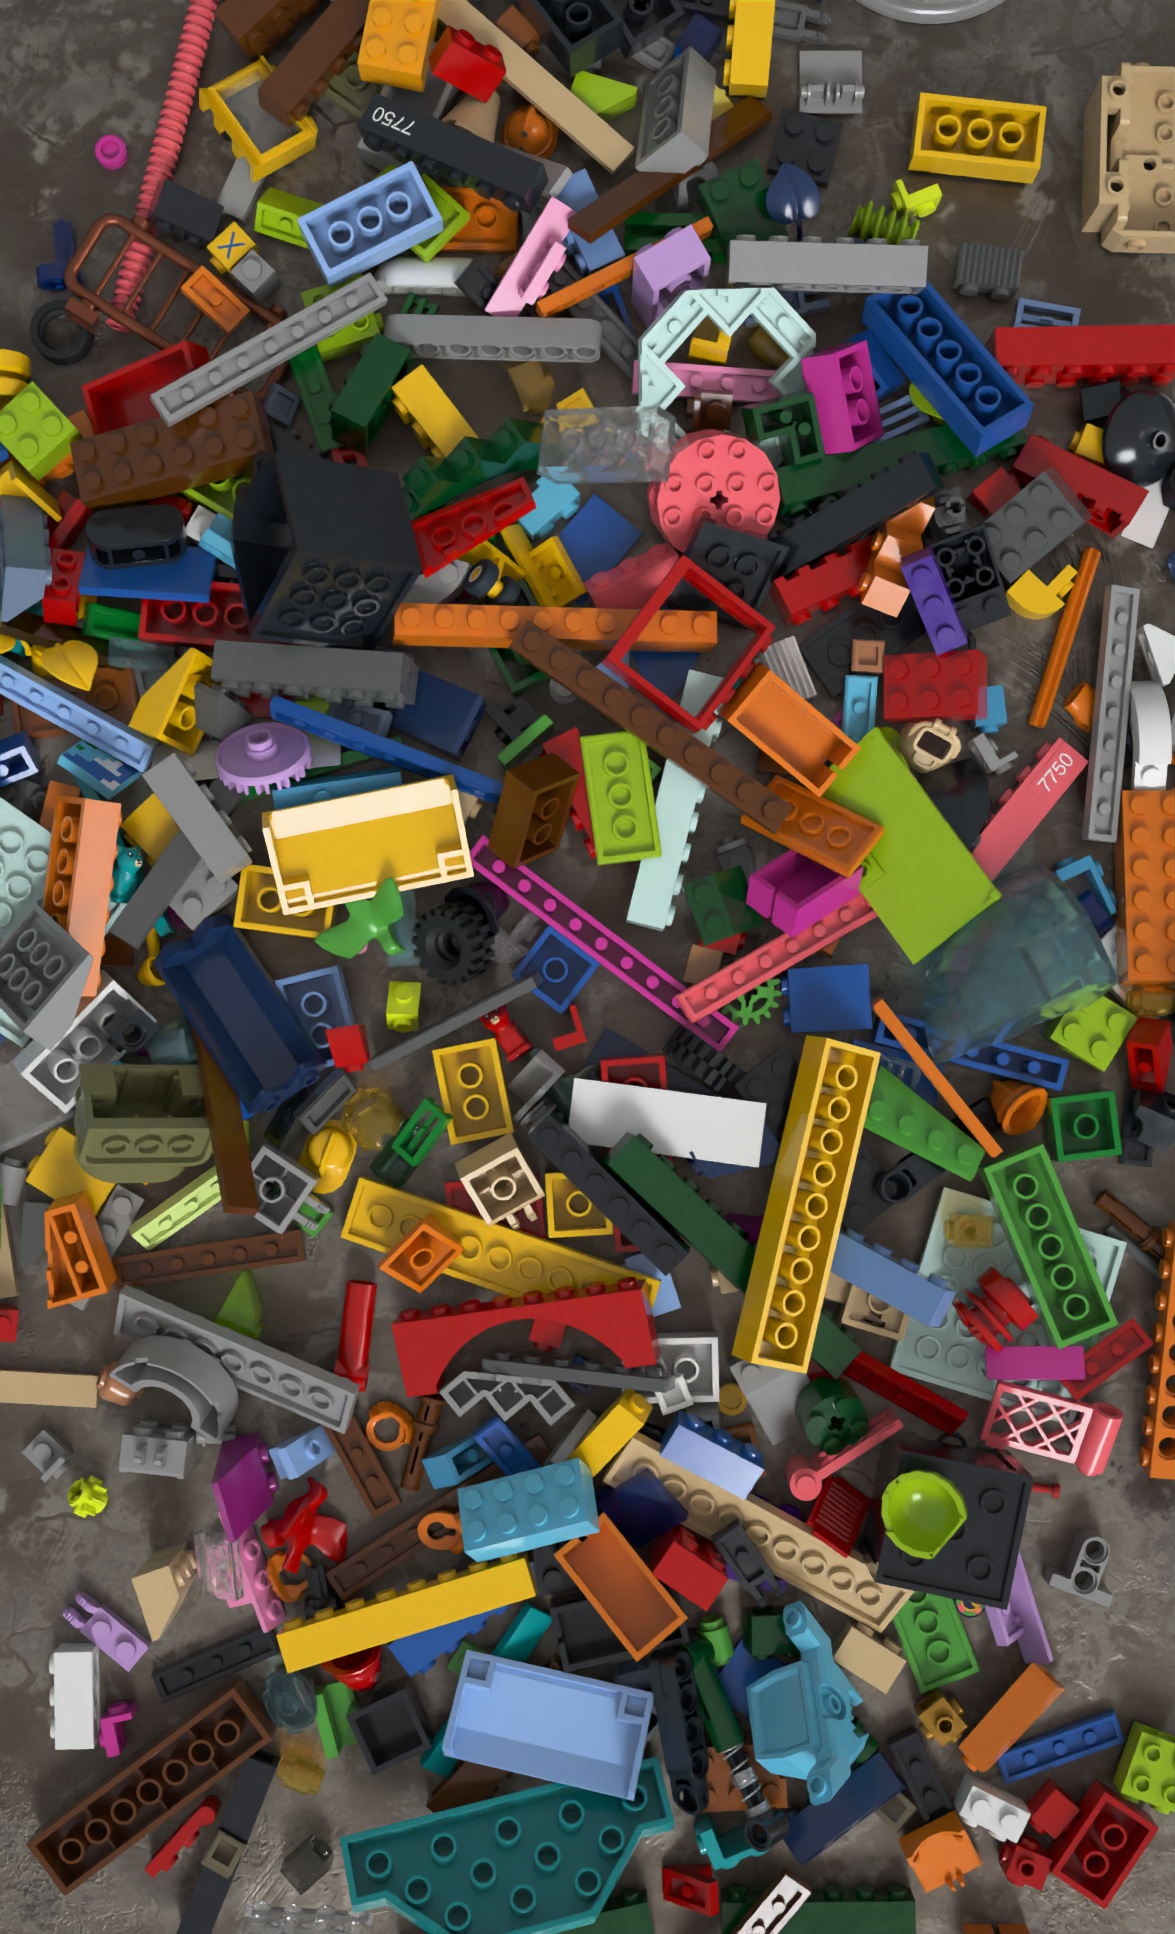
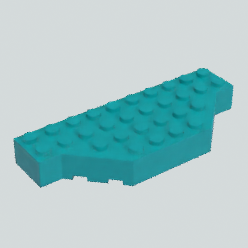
[340,1756,675,1934]

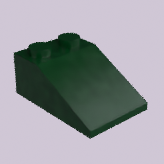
[696,158,791,261]

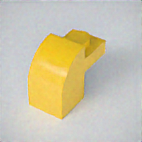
[1005,564,1078,620]

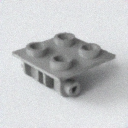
[799,51,865,114]

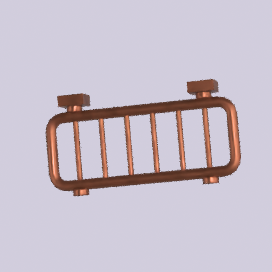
[64,213,291,403]

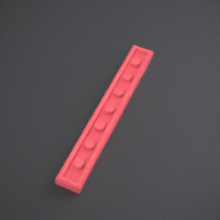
[675,891,878,1025]

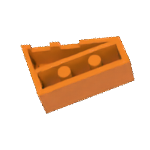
[44,1191,118,1309]

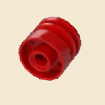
[951,1266,1039,1354]

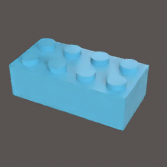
[457,1458,600,1563]

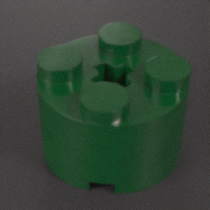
[795,1376,869,1455]

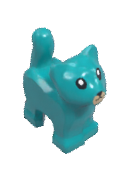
[109,842,144,903]

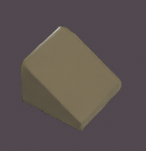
[200,1830,247,1879]

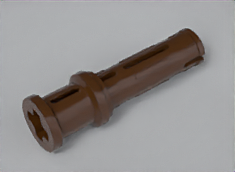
[1093,1188,1165,1260]
[399,1394,447,1492]

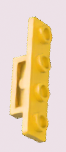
[500,524,588,607]

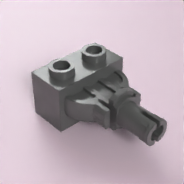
[922,487,969,546]

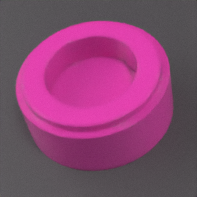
[95,134,128,170]

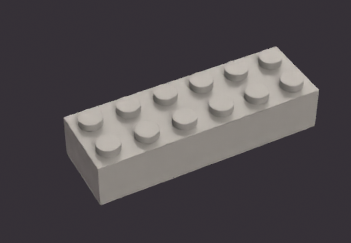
[726,235,928,295]

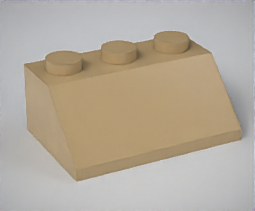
[131,1541,199,1641]

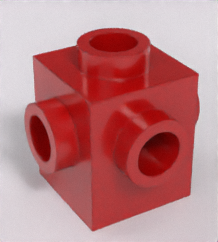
[998,1835,1053,1891]

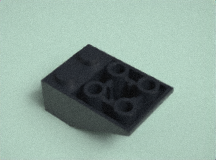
[923,523,1012,632]

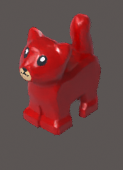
[479,1004,535,1062]

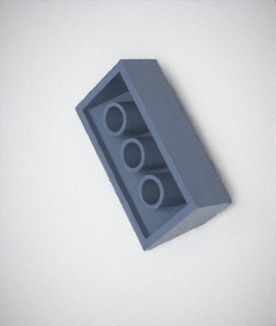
[0,495,52,622]

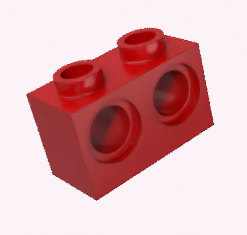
[42,548,86,626]

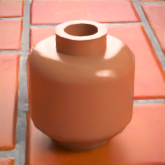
[96,1360,145,1406]

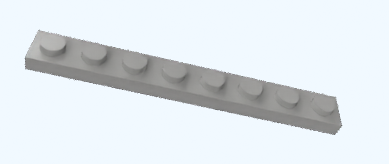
[150,272,388,427]
[1082,584,1140,843]

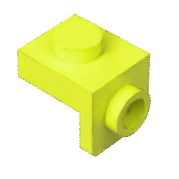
[889,179,942,218]
[386,981,422,1033]

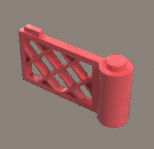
[980,1380,1123,1476]
[784,1407,904,1501]

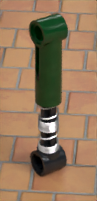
[672,1634,790,1852]

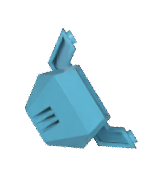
[746,1601,869,1806]

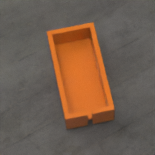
[717,662,861,798]
[554,1512,688,1662]

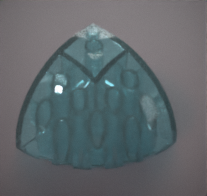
[922,864,1119,1065]

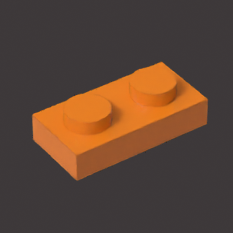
[181,265,250,336]

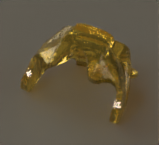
[341,1087,408,1153]

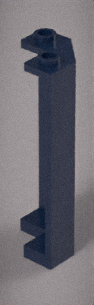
[153,914,327,1114]

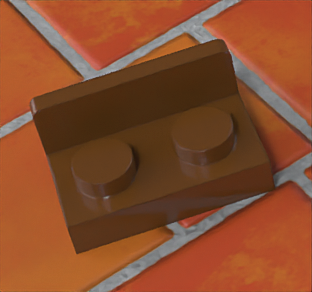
[685,389,733,434]

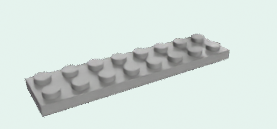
[114,1285,360,1434]

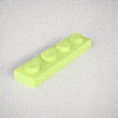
[128,1166,221,1251]

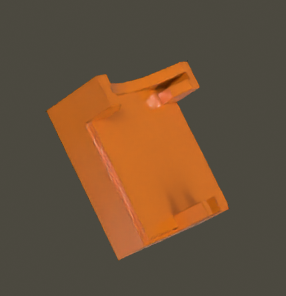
[898,1810,983,1893]

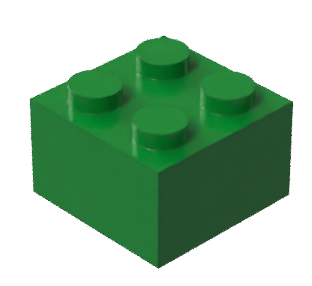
[1044,1089,1122,1162]

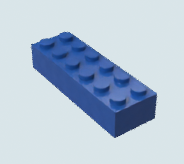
[861,280,1034,457]

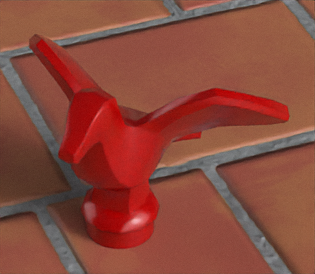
[261,1477,347,1574]

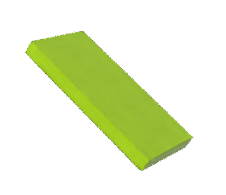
[579,731,662,866]

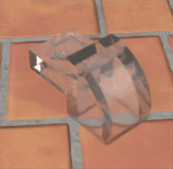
[489,910,541,964]

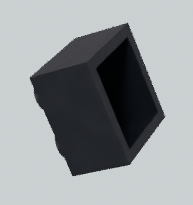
[346,1677,434,1775]

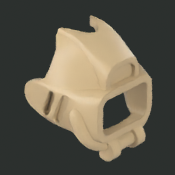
[899,717,961,774]

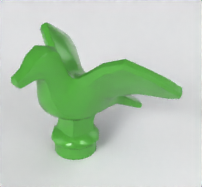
[315,877,406,959]

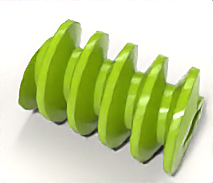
[848,200,920,245]

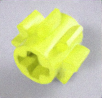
[67,1475,108,1518]

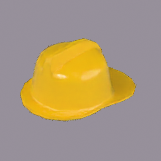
[299,1119,357,1194]

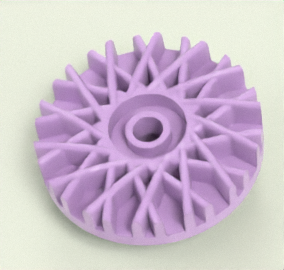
[215,722,313,795]

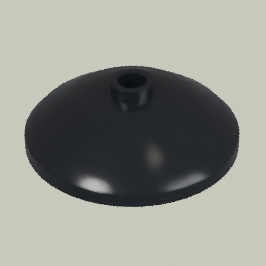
[1102,390,1175,488]

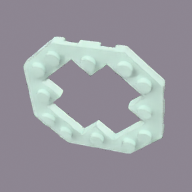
[638,287,816,469]

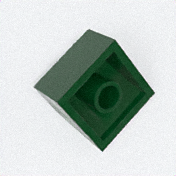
[681,865,763,947]

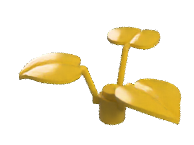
[0,595,98,691]

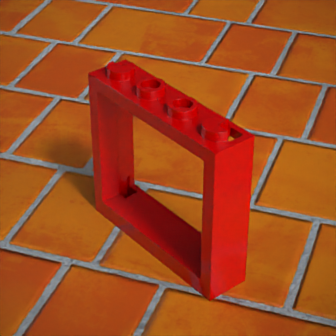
[601,555,776,734]

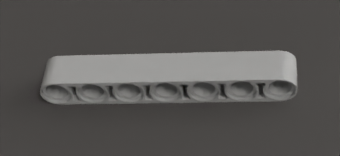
[384,314,602,363]

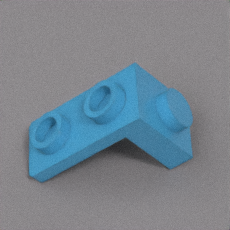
[1049,855,1117,916]

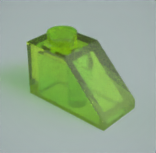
[214,1269,265,1340]

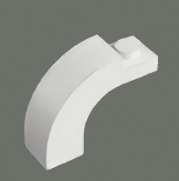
[1128,681,1172,791]

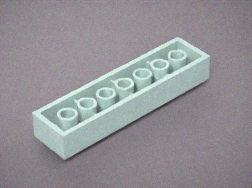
[626,669,723,931]

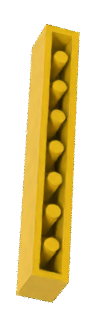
[276,1551,538,1673]

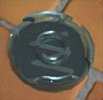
[263,1668,317,1734]

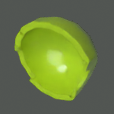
[881,1469,968,1559]

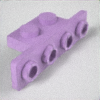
[985,1551,1053,1664]

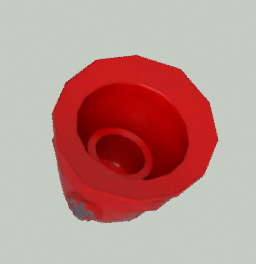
[321,1645,382,1692]

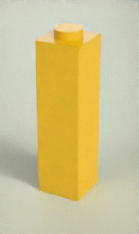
[566,1389,653,1478]

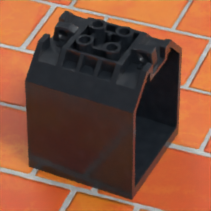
[230,450,423,651]

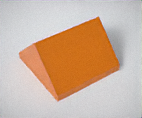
[377,1213,465,1293]

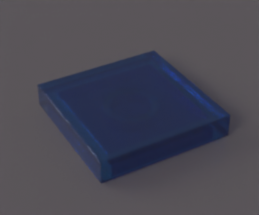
[597,1468,689,1548]

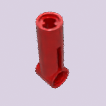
[334,1280,378,1392]

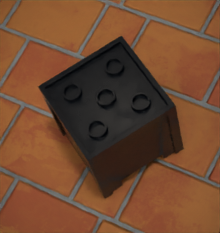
[858,1431,1034,1610]

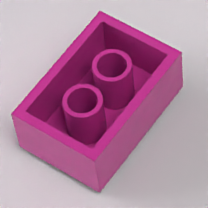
[801,340,884,455]

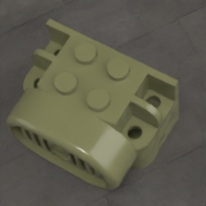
[74,1063,213,1183]

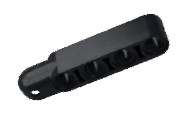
[876,1096,1002,1205]
[649,1650,710,1815]

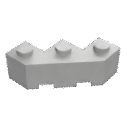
[439,1371,575,1426]

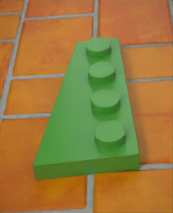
[864,1065,986,1181]

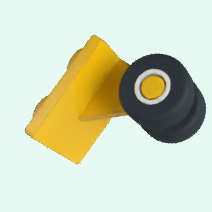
[457,540,526,606]

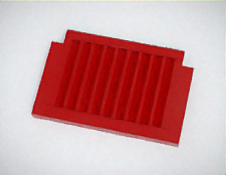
[807,1476,871,1559]

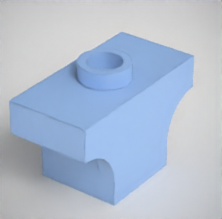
[268,1424,336,1480]

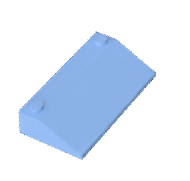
[442,1650,654,1801]

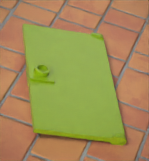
[805,727,1003,965]

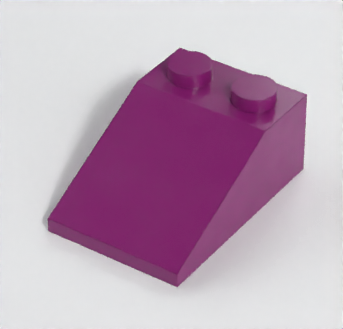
[211,1432,279,1543]

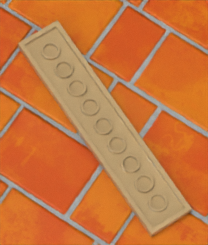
[603,1431,914,1633]

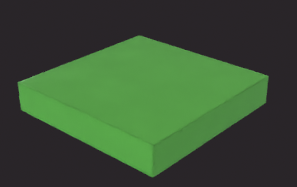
[498,714,554,772]

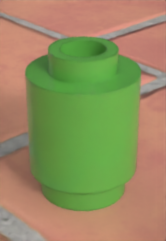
[697,1614,735,1666]

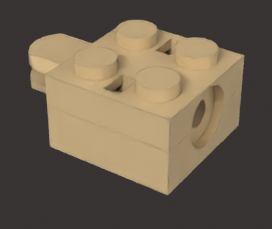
[824,1272,910,1342]

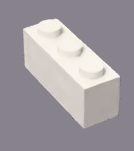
[49,1642,101,1750]

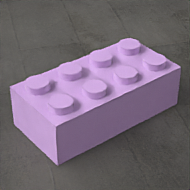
[631,225,711,329]

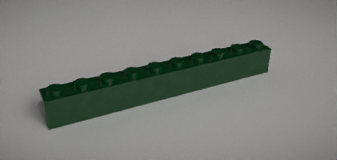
[601,1132,861,1379]

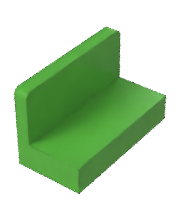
[313,1681,358,1759]

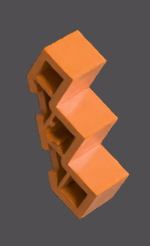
[858,496,935,618]

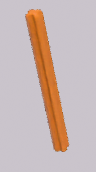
[1028,547,1101,729]

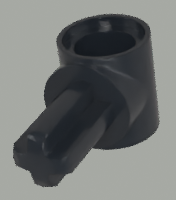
[304,1563,341,1620]

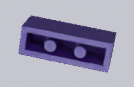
[901,546,968,655]

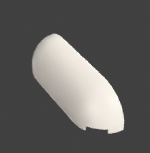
[373,256,491,297]

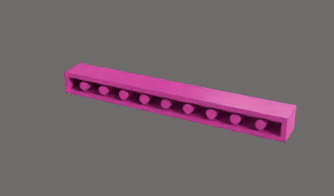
[469,835,739,1052]

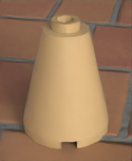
[441,91,501,143]

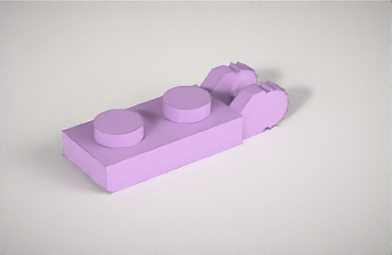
[62,1591,151,1672]

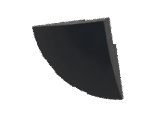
[917,758,992,854]

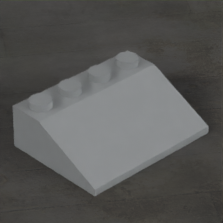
[0,902,94,1051]

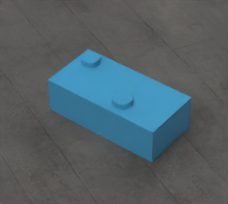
[272,766,402,810]

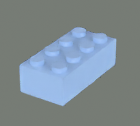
[297,161,443,288]

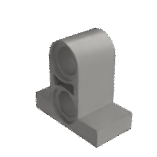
[1042,1529,1113,1608]

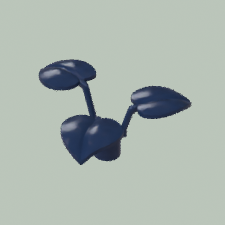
[747,163,866,318]

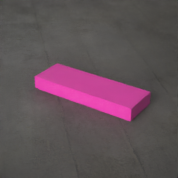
[985,1346,1085,1380]

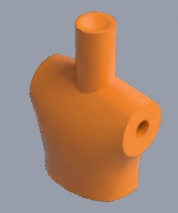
[1063,681,1096,733]

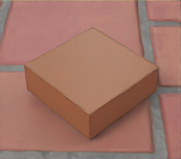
[850,639,885,674]

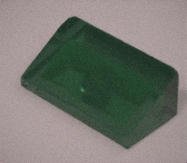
[370,1118,429,1189]

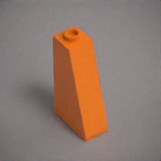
[958,1662,1065,1772]

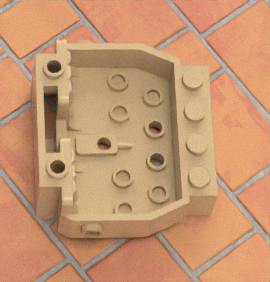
[1081,62,1175,254]

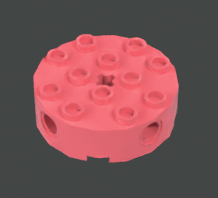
[647,428,780,554]

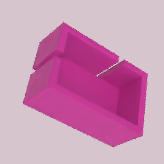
[746,849,863,938]

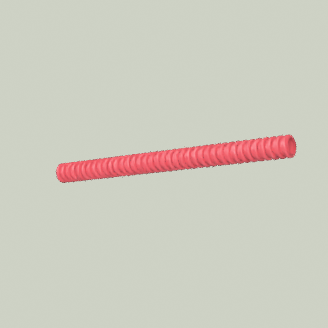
[105,0,220,333]

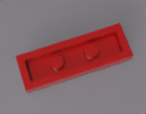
[1059,1318,1154,1402]

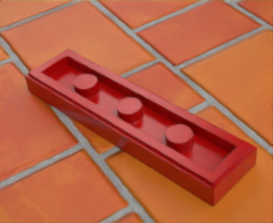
[842,1351,968,1435]

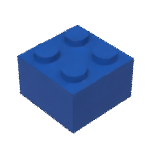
[511,925,600,1014]

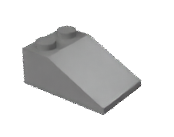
[727,1356,810,1446]

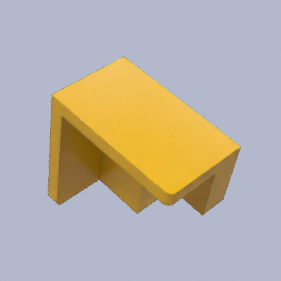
[687,316,732,367]

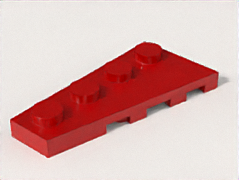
[411,477,536,579]

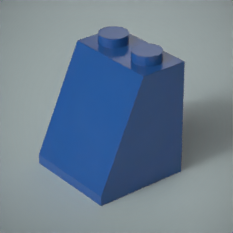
[780,964,872,1033]

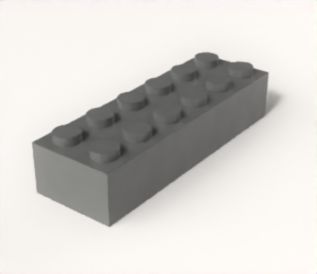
[211,640,419,709]

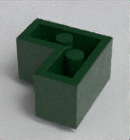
[741,390,826,465]

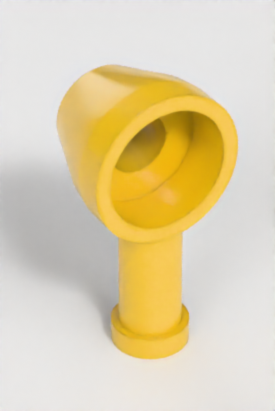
[138,927,166,986]

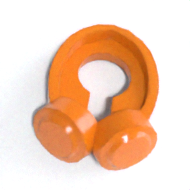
[417,1510,464,1555]

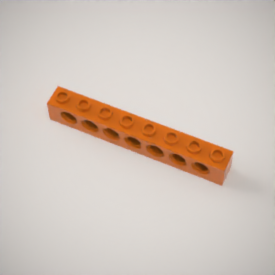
[1139,1219,1175,1480]

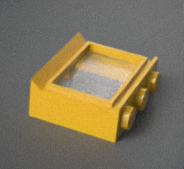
[199,55,318,183]

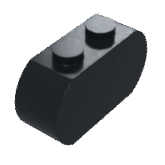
[86,504,187,570]

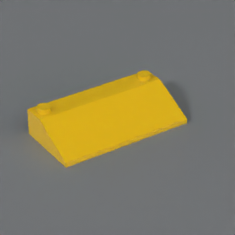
[261,774,474,915]

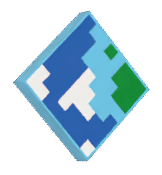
[57,740,143,800]

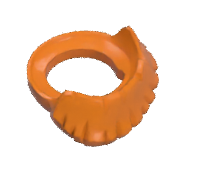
[366,1401,415,1451]
[266,1550,313,1603]

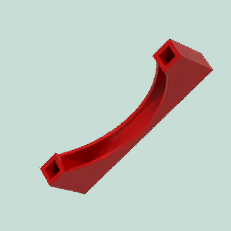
[391,1277,661,1397]

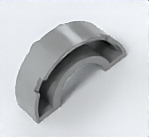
[402,559,473,604]
[109,1335,239,1444]

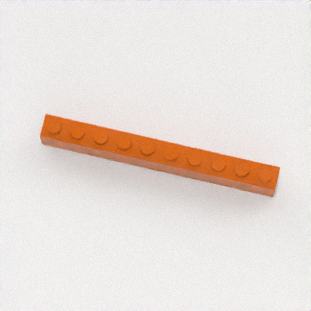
[392,603,717,653]

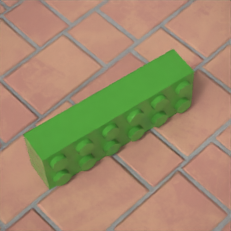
[978,1142,1119,1349]

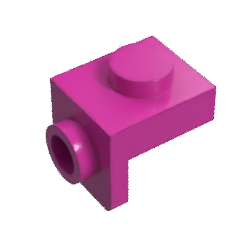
[99,1701,138,1758]

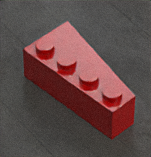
[1009,434,1149,538]
[769,534,875,627]

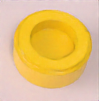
[718,1382,747,1416]

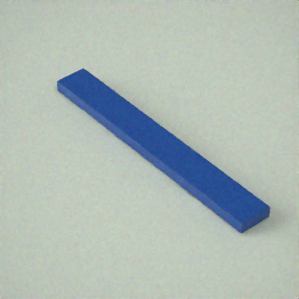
[269,695,504,805]

